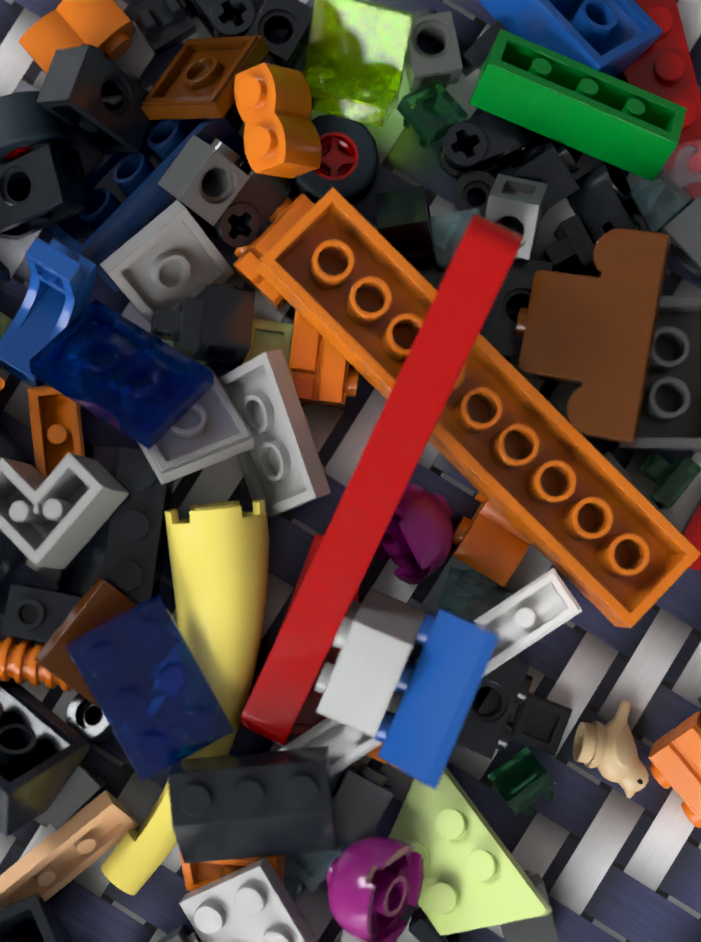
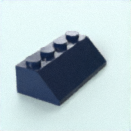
[47,116,245,292]

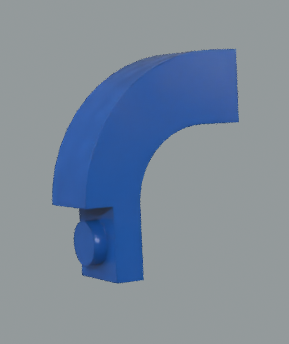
[0,237,97,387]

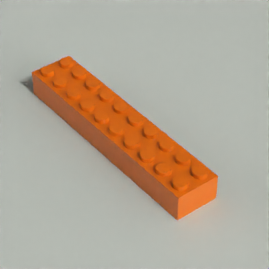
[257,187,701,628]

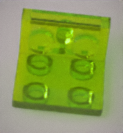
[301,0,414,128]

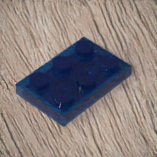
[29,300,214,450]
[66,594,234,781]

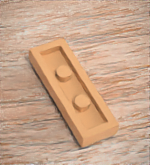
[0,790,139,908]

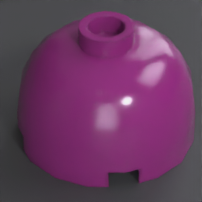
[375,482,453,585]
[327,836,424,942]

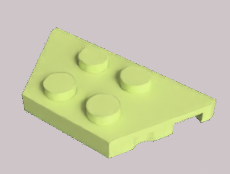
[389,766,553,936]

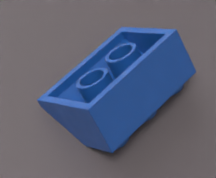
[479,0,663,78]
[374,607,499,789]

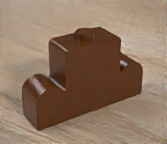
[516,229,670,446]

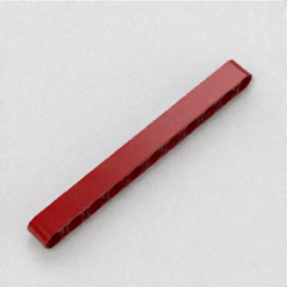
[237,214,524,747]

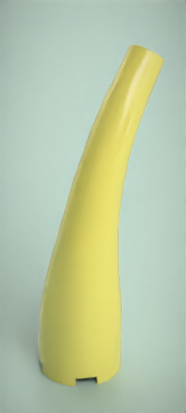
[100,499,270,896]

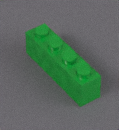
[469,29,687,182]

